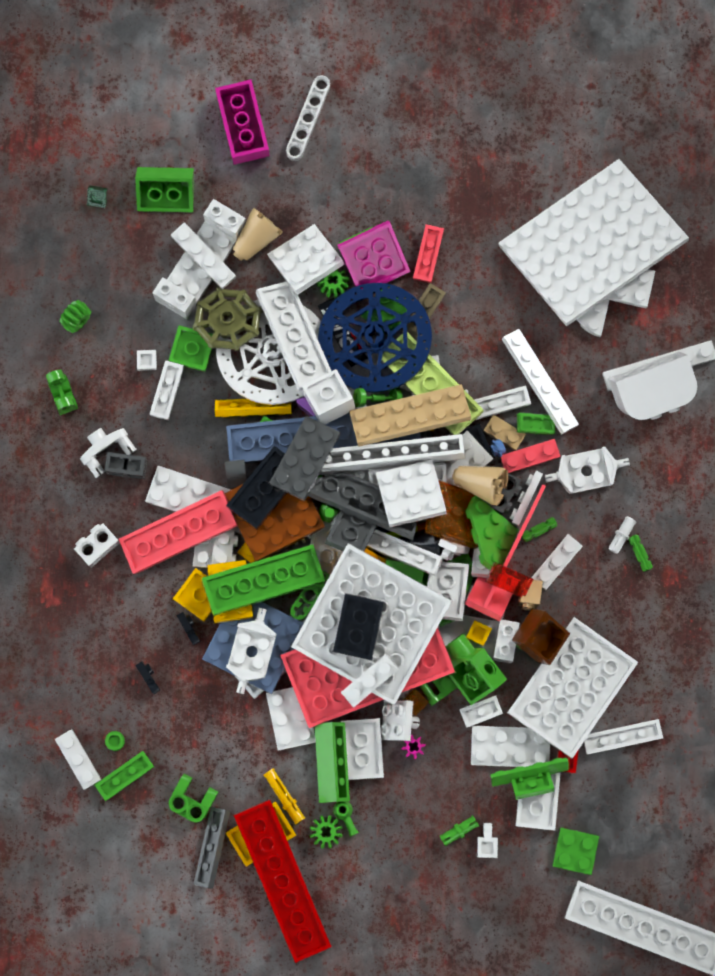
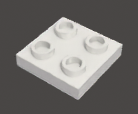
[381,701,420,741]

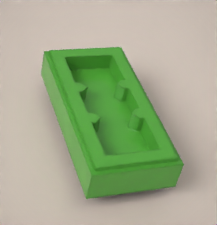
[517,412,555,435]

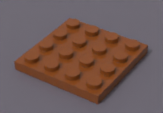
[225,484,326,561]

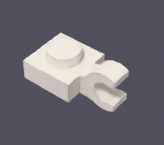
[477,823,498,858]

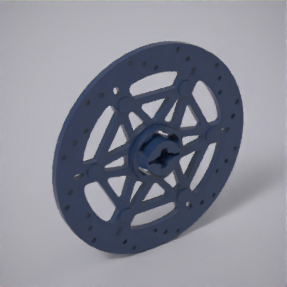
[318,283,432,393]

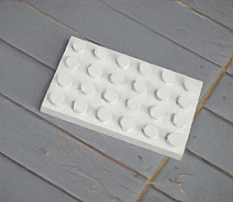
[507,617,638,759]

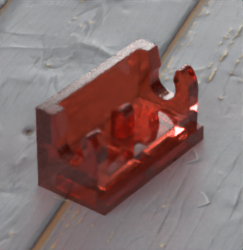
[485,562,534,597]

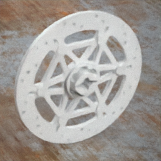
[216,299,330,405]

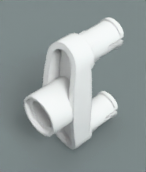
[80,428,137,478]

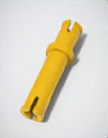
[263,768,306,825]

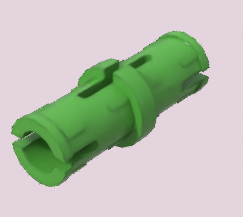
[439,815,479,846]

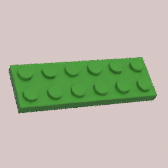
[201,544,325,616]

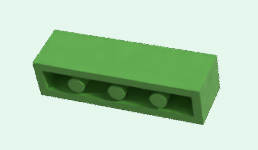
[315,722,350,803]

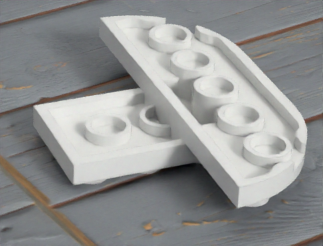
[577,269,655,337]

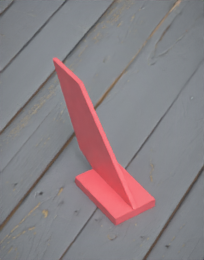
[465,484,546,622]

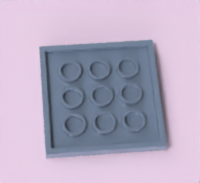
[202,602,304,694]

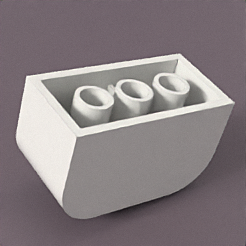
[608,352,697,420]

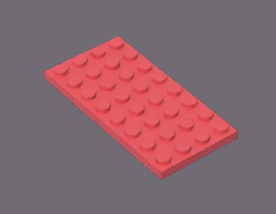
[280,628,455,728]

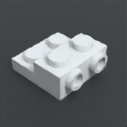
[193,530,238,568]

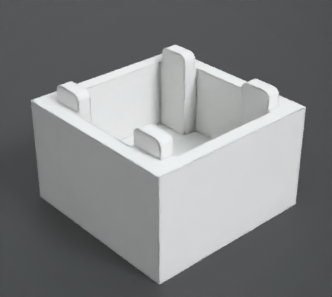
[302,369,356,424]

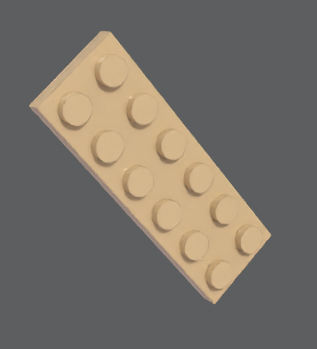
[349,384,471,447]

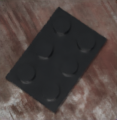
[333,593,385,660]

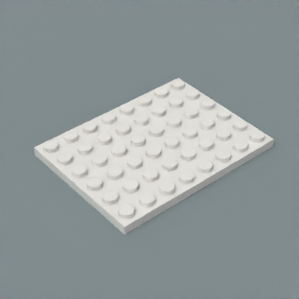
[499,159,689,326]

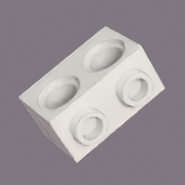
[74,524,120,568]

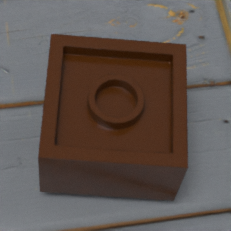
[512,608,571,666]

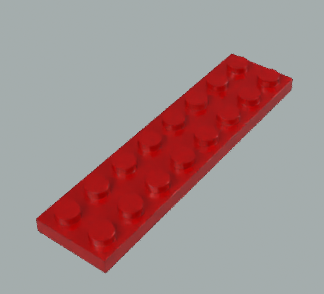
[234,799,332,963]

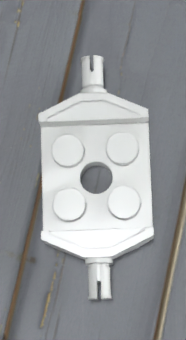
[545,447,630,494]
[226,608,277,694]

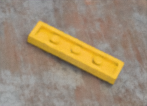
[215,397,292,418]

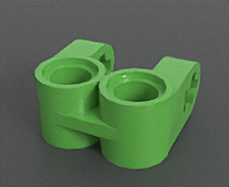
[46,370,78,415]
[169,773,218,822]

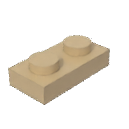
[483,415,526,451]

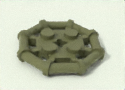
[192,287,262,351]

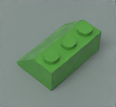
[135,167,194,212]

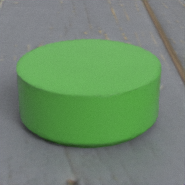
[105,731,125,751]

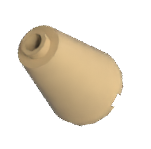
[233,208,283,261]
[452,466,508,506]

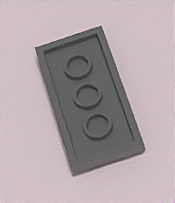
[269,416,341,501]

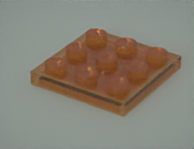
[425,480,478,549]

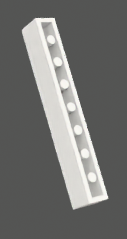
[319,434,465,475]

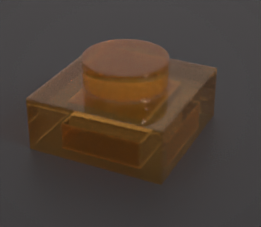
[402,688,429,716]

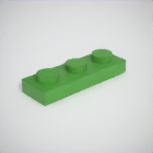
[95,751,154,801]

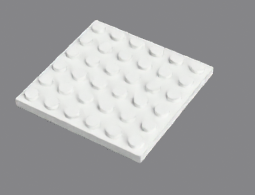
[291,543,452,705]

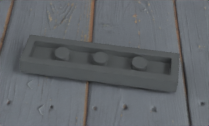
[194,807,230,889]

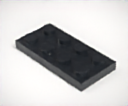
[226,446,287,530]

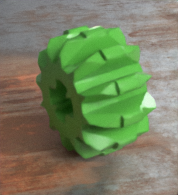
[317,268,349,298]
[59,300,91,333]
[310,815,343,849]

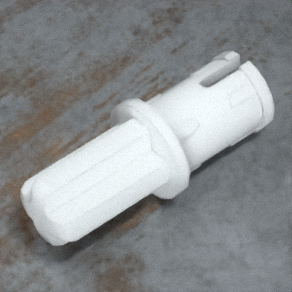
[609,516,637,554]

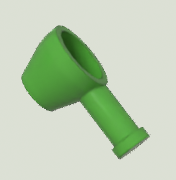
[319,503,339,523]
[333,801,359,837]

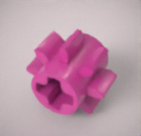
[401,735,426,759]

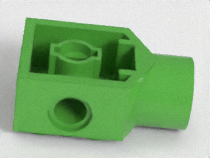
[446,633,507,705]

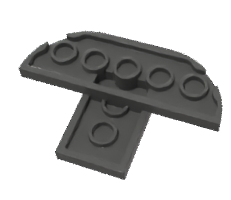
[308,473,416,552]

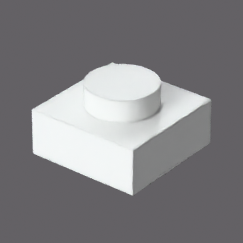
[137,350,157,371]

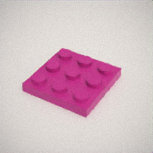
[337,221,411,289]

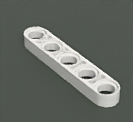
[286,75,330,161]

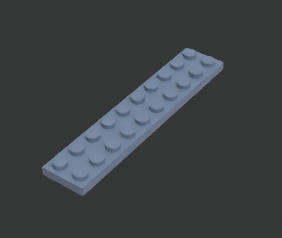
[226,413,421,463]

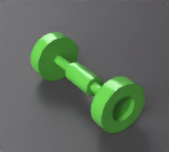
[353,388,402,407]

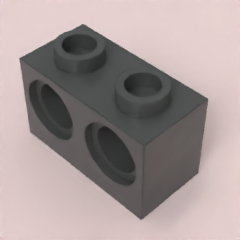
[104,452,148,480]
[483,473,522,515]

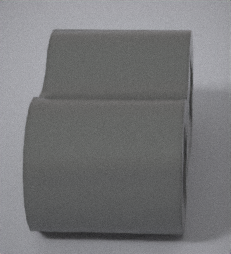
[225,460,247,488]

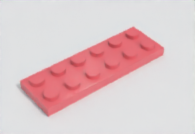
[119,490,238,574]

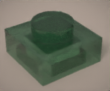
[87,185,108,208]

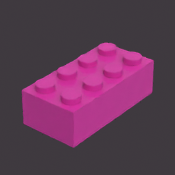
[215,80,270,165]

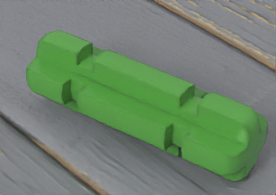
[522,517,557,542]
[628,535,653,572]

